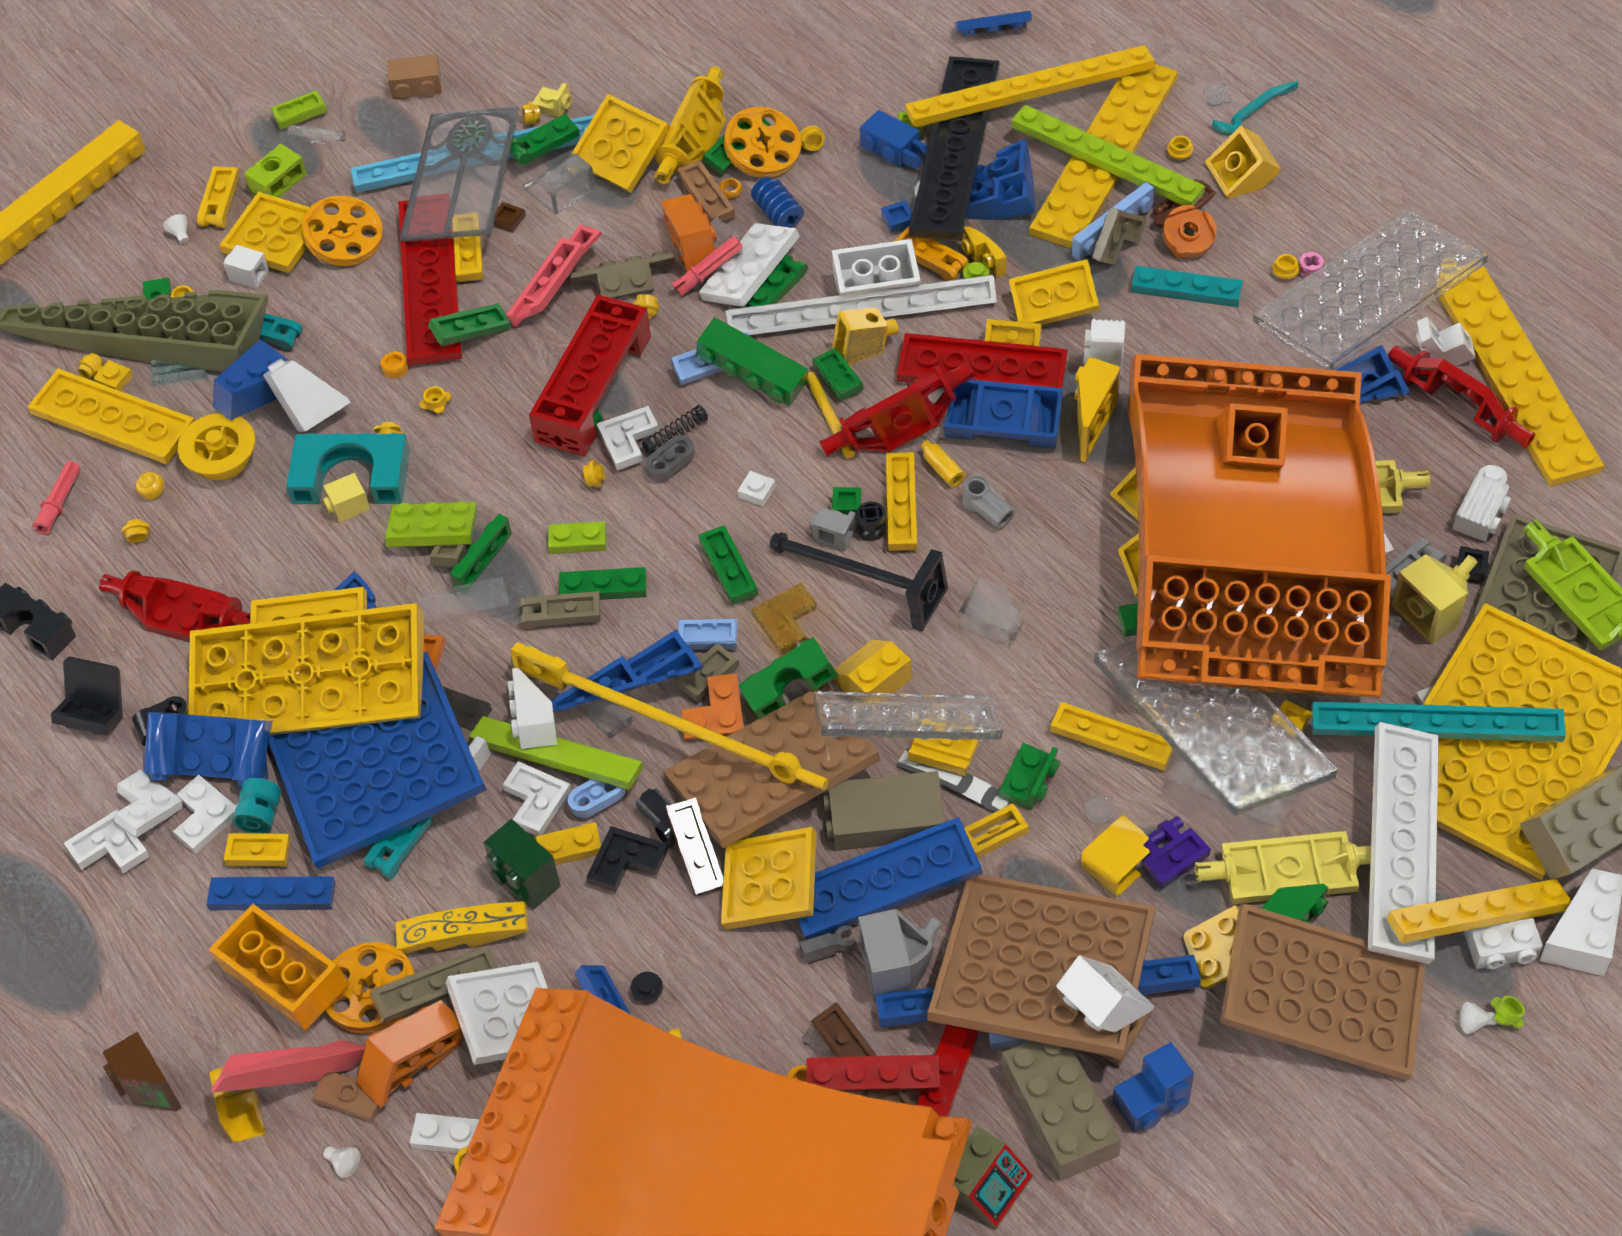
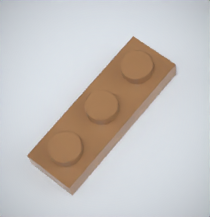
[677,160,736,226]

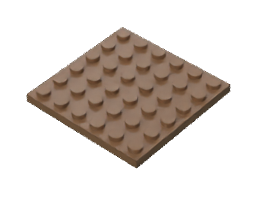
[927,874,1156,1058]

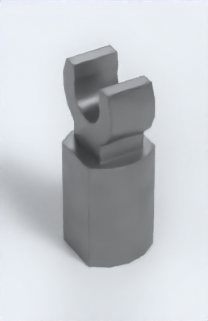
[799,925,857,963]

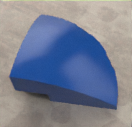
[967,139,1035,220]

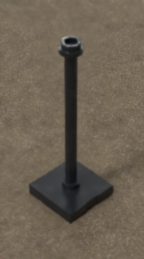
[770,532,948,631]

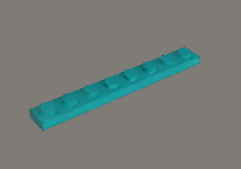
[1312,702,1566,742]

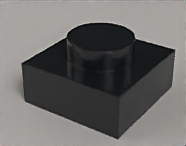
[1456,546,1490,581]

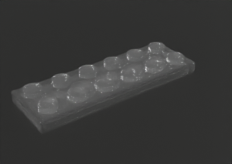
[813,691,1003,741]

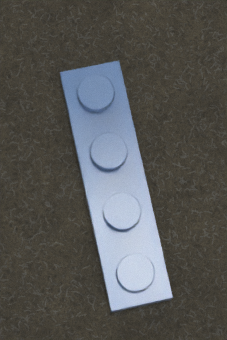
[1072,182,1154,261]

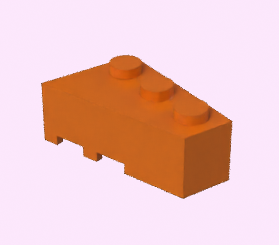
[661,194,718,278]

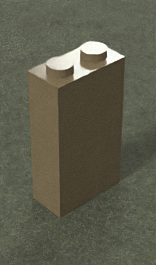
[823,771,945,851]

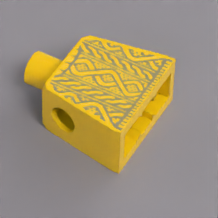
[832,307,898,365]

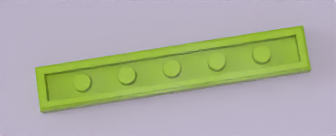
[469,716,643,790]

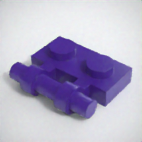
[1142,816,1211,888]

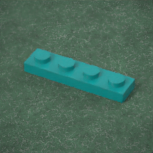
[1131,265,1243,307]

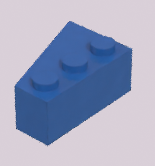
[212,339,289,420]

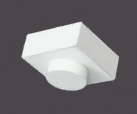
[737,471,776,507]

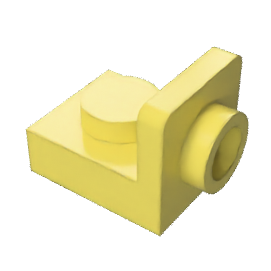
[532,83,572,117]

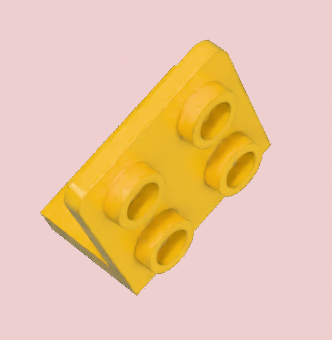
[1183,905,1239,989]

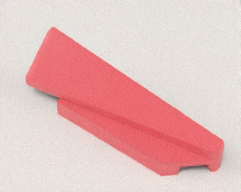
[506,224,602,327]
[211,1040,365,1093]

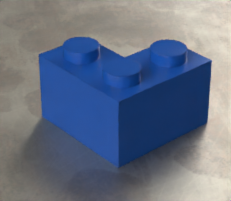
[1112,1042,1194,1133]

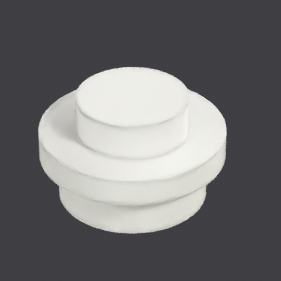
[1478,465,1507,484]

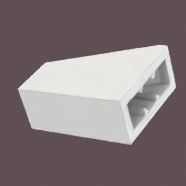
[263,359,351,432]

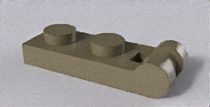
[519,591,601,631]

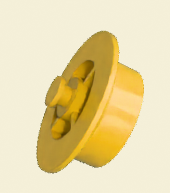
[178,413,256,480]

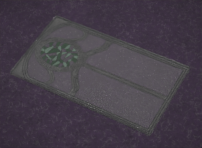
[400,107,519,242]

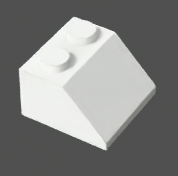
[1056,955,1155,1032]

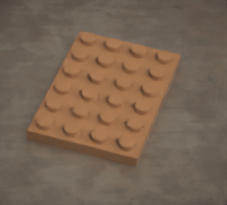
[663,688,881,848]
[1220,903,1426,1081]

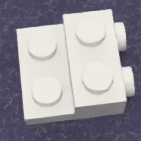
[1463,918,1543,969]

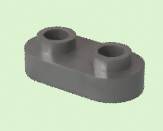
[645,435,695,481]

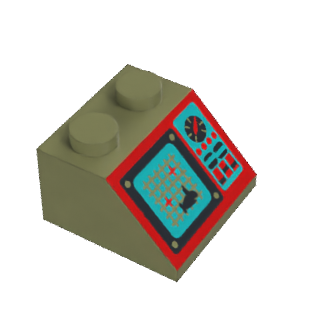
[953,1126,1033,1230]

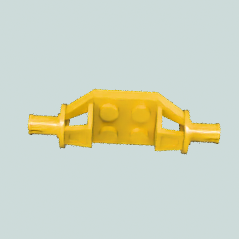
[654,66,726,184]

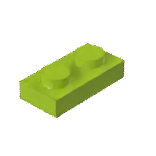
[548,521,607,554]

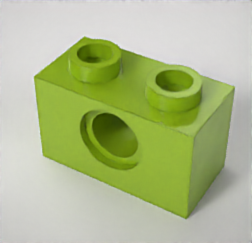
[244,144,307,198]

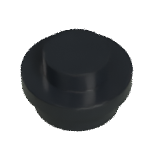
[631,972,663,1003]

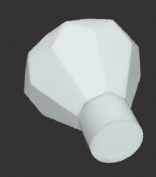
[163,214,189,244]
[1460,1002,1497,1034]
[323,1146,361,1179]

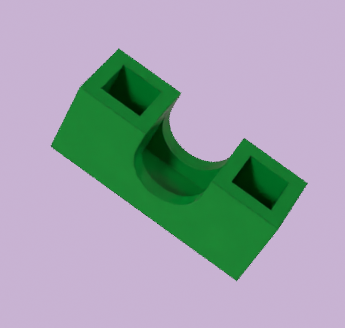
[738,637,838,719]

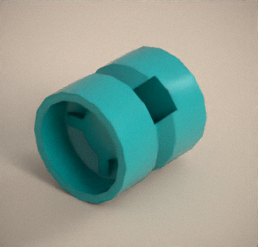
[232,778,282,834]

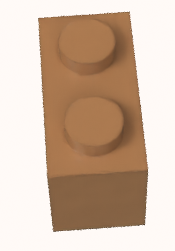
[387,54,442,99]

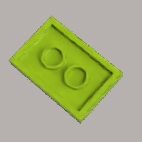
[385,501,478,547]

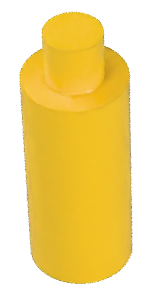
[920,440,966,488]

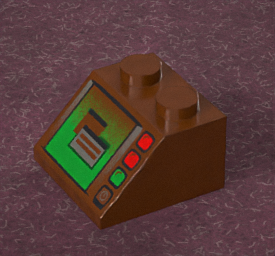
[102,1031,182,1111]

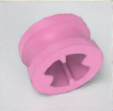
[1299,252,1324,279]

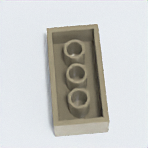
[1519,765,1622,880]
[1001,1041,1121,1182]

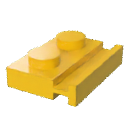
[908,720,980,776]

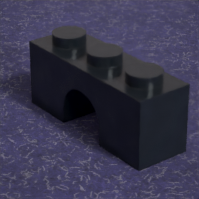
[0,583,76,660]

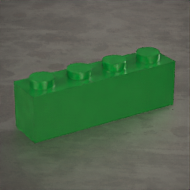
[696,317,808,406]

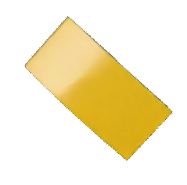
[961,226,1006,278]

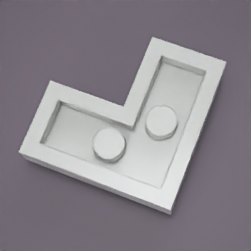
[597,406,659,470]
[502,761,571,836]
[115,770,183,838]
[173,775,236,854]
[64,810,150,873]

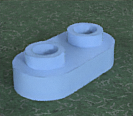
[568,779,626,818]

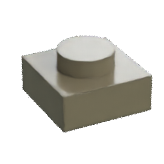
[430,544,467,568]

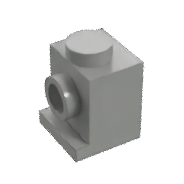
[810,507,856,551]

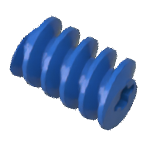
[751,177,804,228]

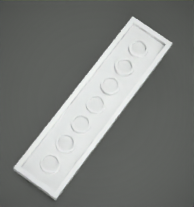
[1368,722,1438,964]

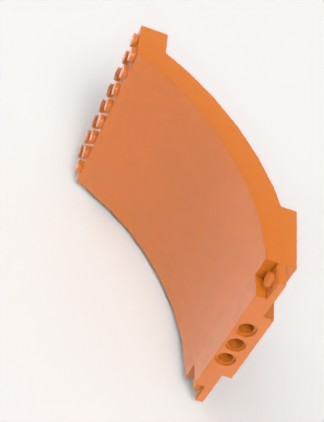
[1127,354,1391,698]
[434,988,972,1236]

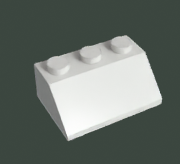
[832,239,921,296]

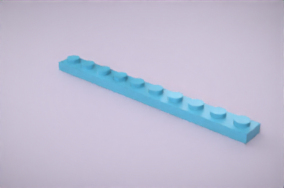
[350,114,595,193]

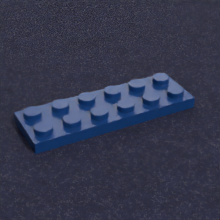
[797,817,983,940]

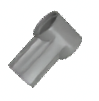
[962,475,1015,529]

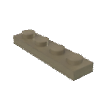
[369,946,498,1023]

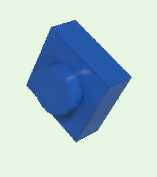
[881,200,912,233]

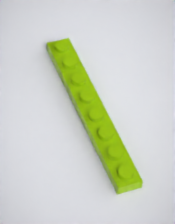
[1011,104,1205,206]

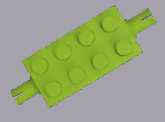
[1523,520,1622,651]

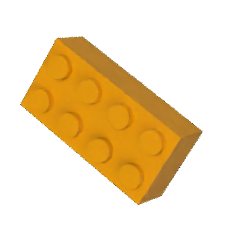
[208,904,350,1031]

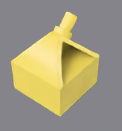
[1391,554,1478,644]

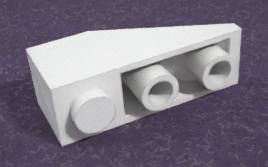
[508,668,557,749]

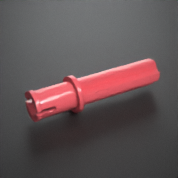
[672,236,743,297]
[32,461,80,534]

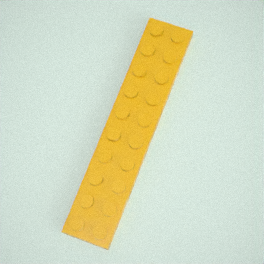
[1029,64,1179,249]
[1431,263,1605,487]

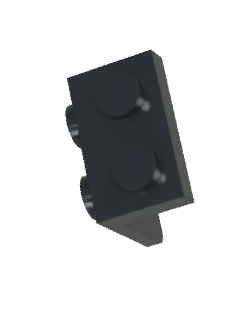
[51,656,123,735]

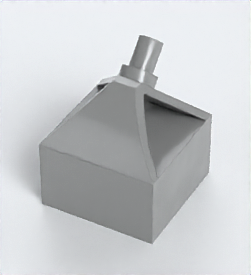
[858,909,941,1002]

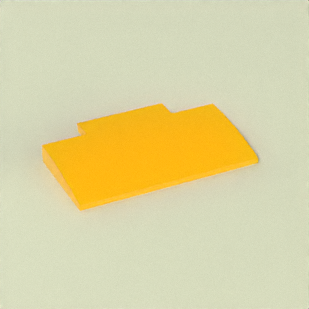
[188,587,424,736]

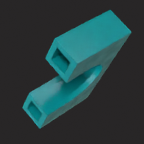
[286,433,410,504]

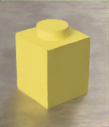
[322,473,370,522]

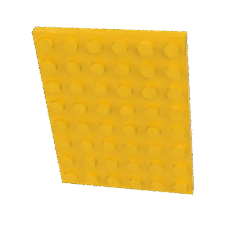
[1371,603,1622,880]

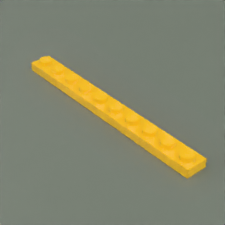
[905,45,1155,128]

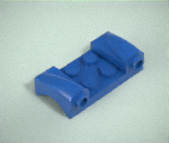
[944,380,1063,448]
[144,712,273,787]

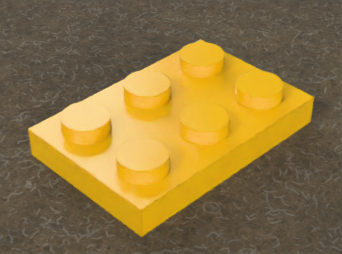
[1008,259,1100,325]

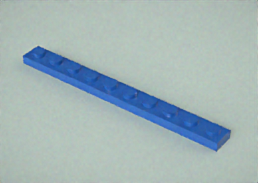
[876,955,1201,1027]

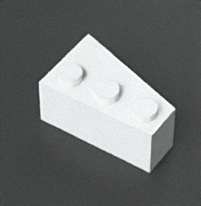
[1539,868,1622,976]

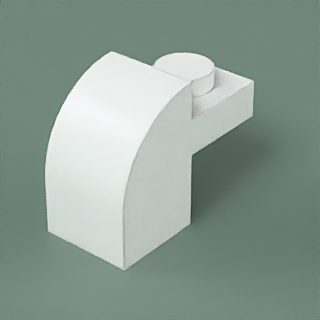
[1416,317,1476,366]

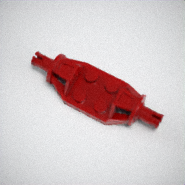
[1388,345,1536,448]
[819,361,976,457]
[99,570,251,642]

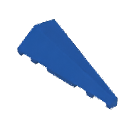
[1335,345,1410,402]
[551,630,704,713]

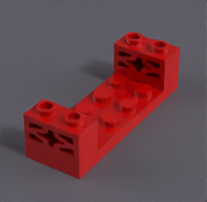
[529,294,651,457]

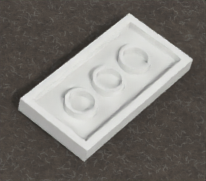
[699,223,800,307]

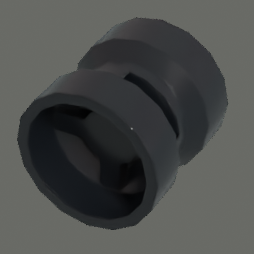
[856,501,886,541]

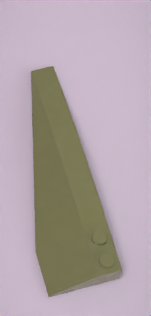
[0,290,268,371]

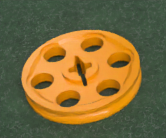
[724,107,802,178]
[303,195,382,266]
[326,942,415,1034]

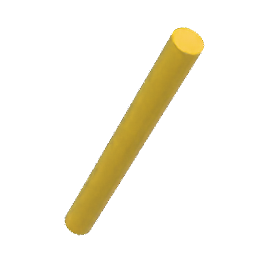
[807,372,855,459]

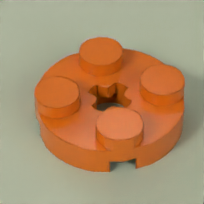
[1162,205,1217,258]

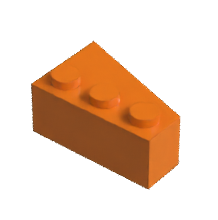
[356,1000,463,1108]

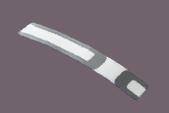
[896,748,1009,812]

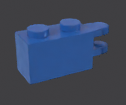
[860,109,928,169]

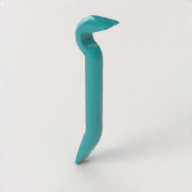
[1211,81,1299,135]

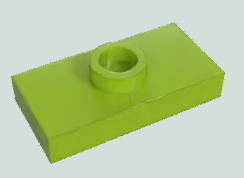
[270,90,328,130]

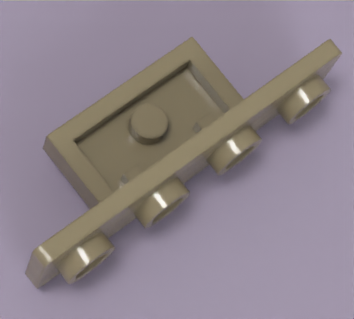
[569,250,675,299]

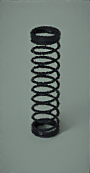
[642,405,708,455]

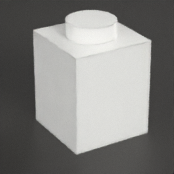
[223,245,269,289]

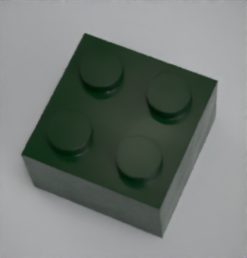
[483,818,561,910]

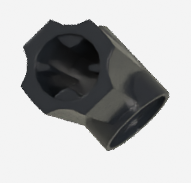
[636,788,677,848]

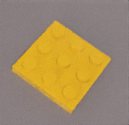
[568,94,670,193]
[219,192,322,273]
[721,827,816,930]

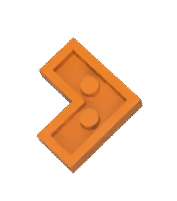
[681,673,744,741]

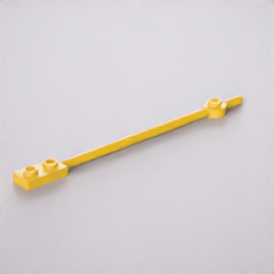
[511,642,829,790]

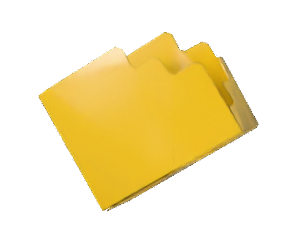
[1081,814,1150,897]
[209,1067,266,1142]

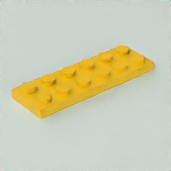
[27,368,195,465]

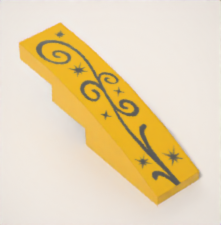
[395,901,529,954]

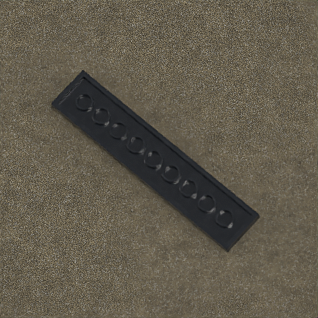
[909,56,1000,241]

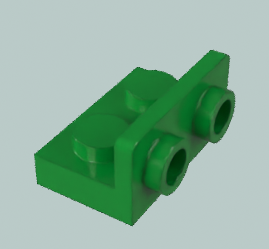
[998,742,1060,811]

